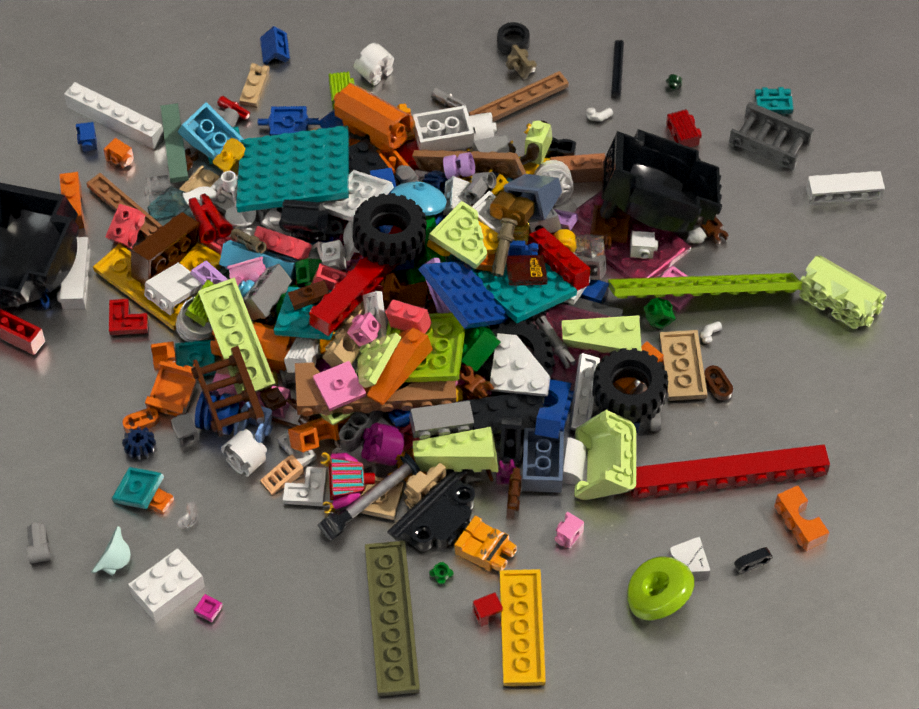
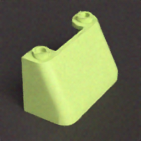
[574,410,636,501]

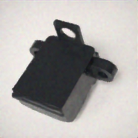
[279,199,344,241]

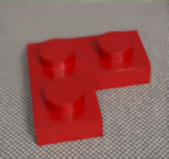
[109,299,148,335]

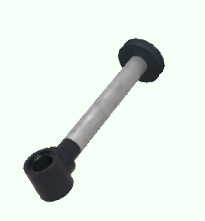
[317,452,422,541]

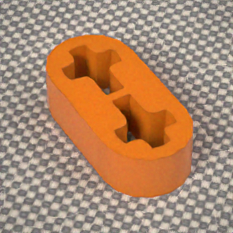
[123,408,160,433]

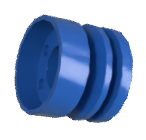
[195,390,239,435]

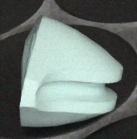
[91,526,131,576]

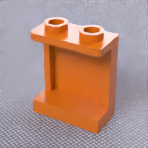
[145,360,198,417]

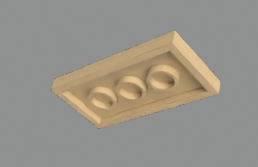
[659,330,707,401]

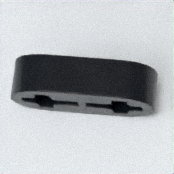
[734,547,773,574]

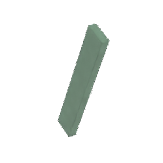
[160,103,189,183]

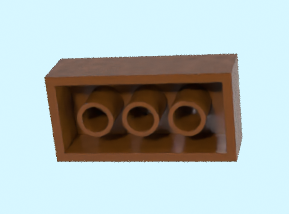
[131,212,199,285]

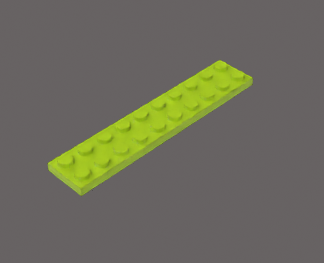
[608,273,802,299]

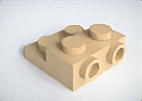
[404,463,446,509]

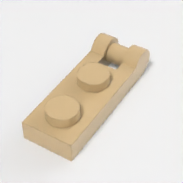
[239,63,270,108]

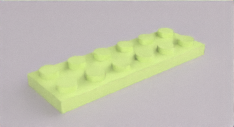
[198,277,276,394]

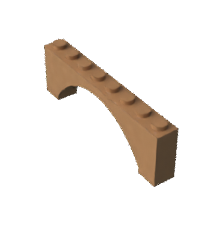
[295,362,457,416]

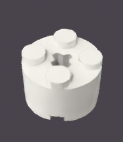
[354,43,394,86]
[469,112,497,151]
[221,429,267,477]

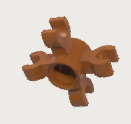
[457,365,494,399]

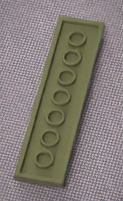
[365,541,420,696]

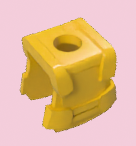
[213,138,246,176]

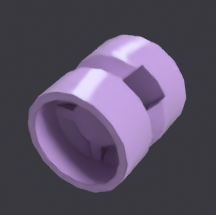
[443,152,475,180]

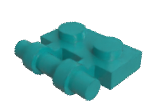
[755,87,794,114]

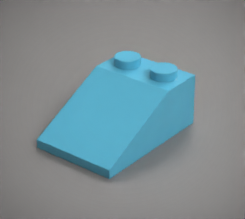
[177,102,243,160]

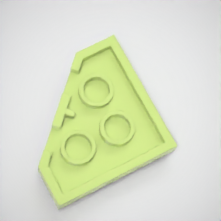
[428,201,487,269]
[357,333,401,388]

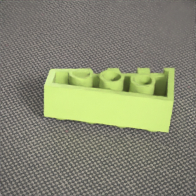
[562,315,642,353]
[413,427,498,472]

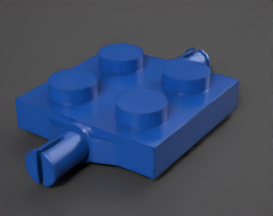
[258,106,319,136]

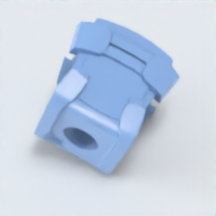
[234,402,273,444]

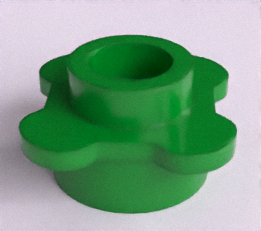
[429,562,454,585]

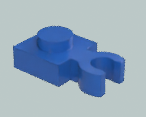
[507,241,539,260]

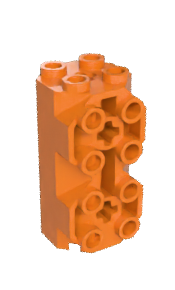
[333,83,413,152]
[210,321,296,374]

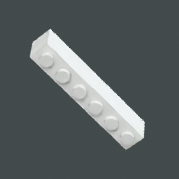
[64,82,164,150]

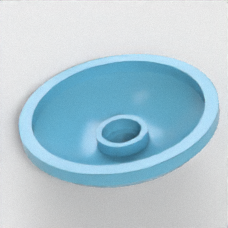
[391,181,447,216]

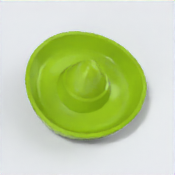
[627,556,694,620]

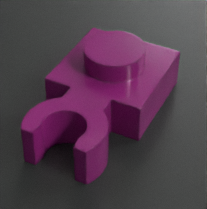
[496,460,516,485]

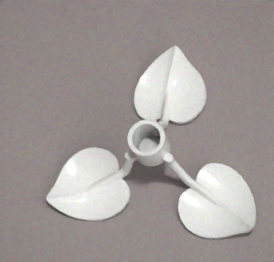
[183,171,256,227]

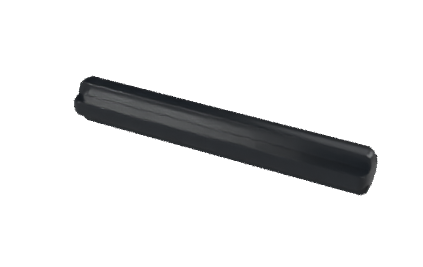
[611,40,624,97]

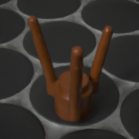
[272,398,317,428]

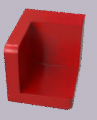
[473,592,503,627]

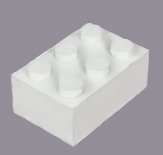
[413,105,474,151]
[128,548,205,623]

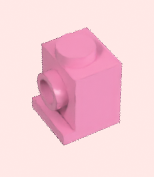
[554,512,584,549]

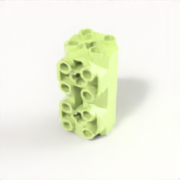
[799,255,887,329]

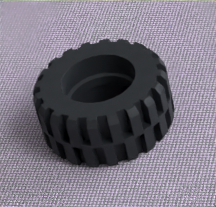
[352,193,427,266]
[480,320,555,395]
[592,348,669,424]

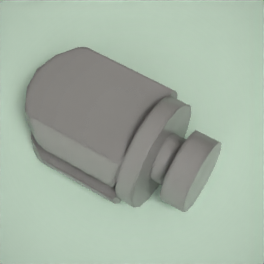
[396,165,419,184]

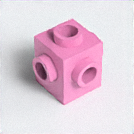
[347,312,381,346]

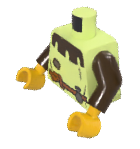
[520,120,552,165]

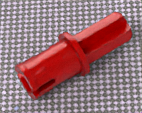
[217,96,250,120]

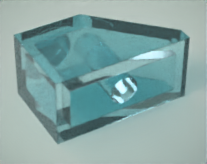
[147,186,189,221]

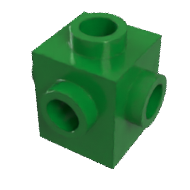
[644,297,676,330]

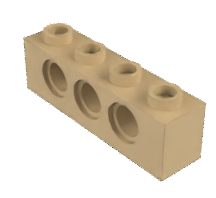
[322,301,365,368]

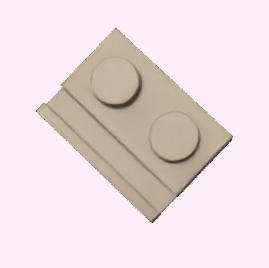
[179,166,221,194]

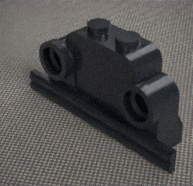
[387,469,475,551]

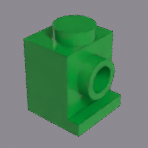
[295,258,322,286]

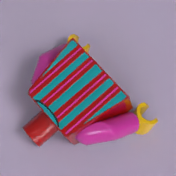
[320,452,375,514]

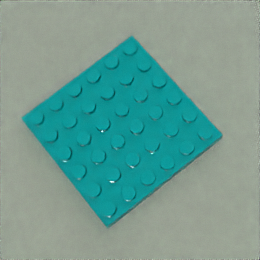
[236,126,349,213]

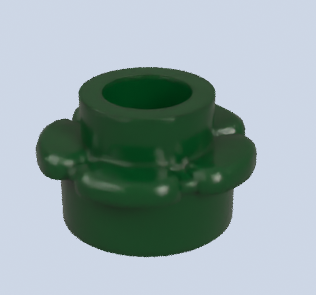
[666,74,683,90]

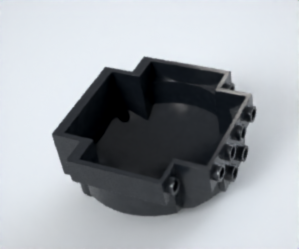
[600,129,722,232]
[0,182,79,307]

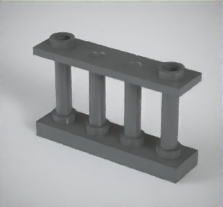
[729,102,814,170]

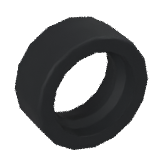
[497,22,530,55]

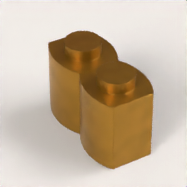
[490,192,534,226]

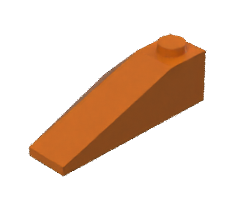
[367,328,433,405]

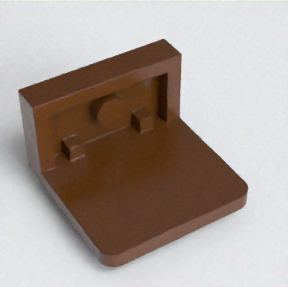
[382,273,429,310]

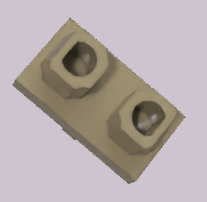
[506,45,537,79]

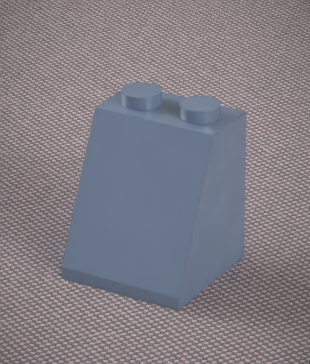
[504,174,562,220]

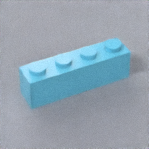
[219,240,299,284]

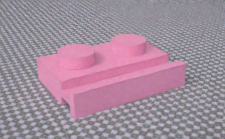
[227,256,266,285]

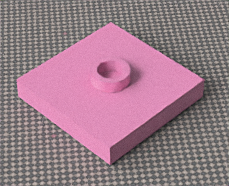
[313,361,366,411]

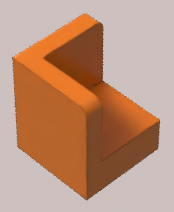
[151,341,176,370]

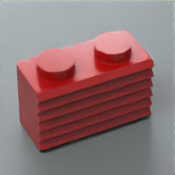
[666,109,702,147]

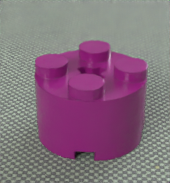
[361,423,404,466]

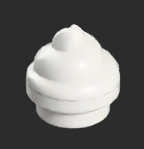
[687,227,707,244]

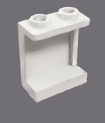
[144,262,203,315]

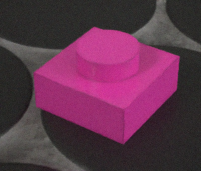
[194,594,223,623]

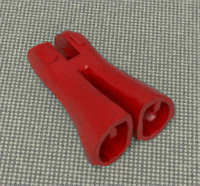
[188,193,234,244]

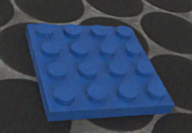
[418,261,509,329]

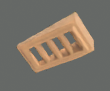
[260,454,304,495]

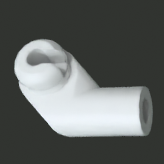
[586,108,613,122]
[700,321,722,344]

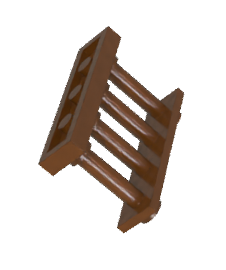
[191,346,264,438]

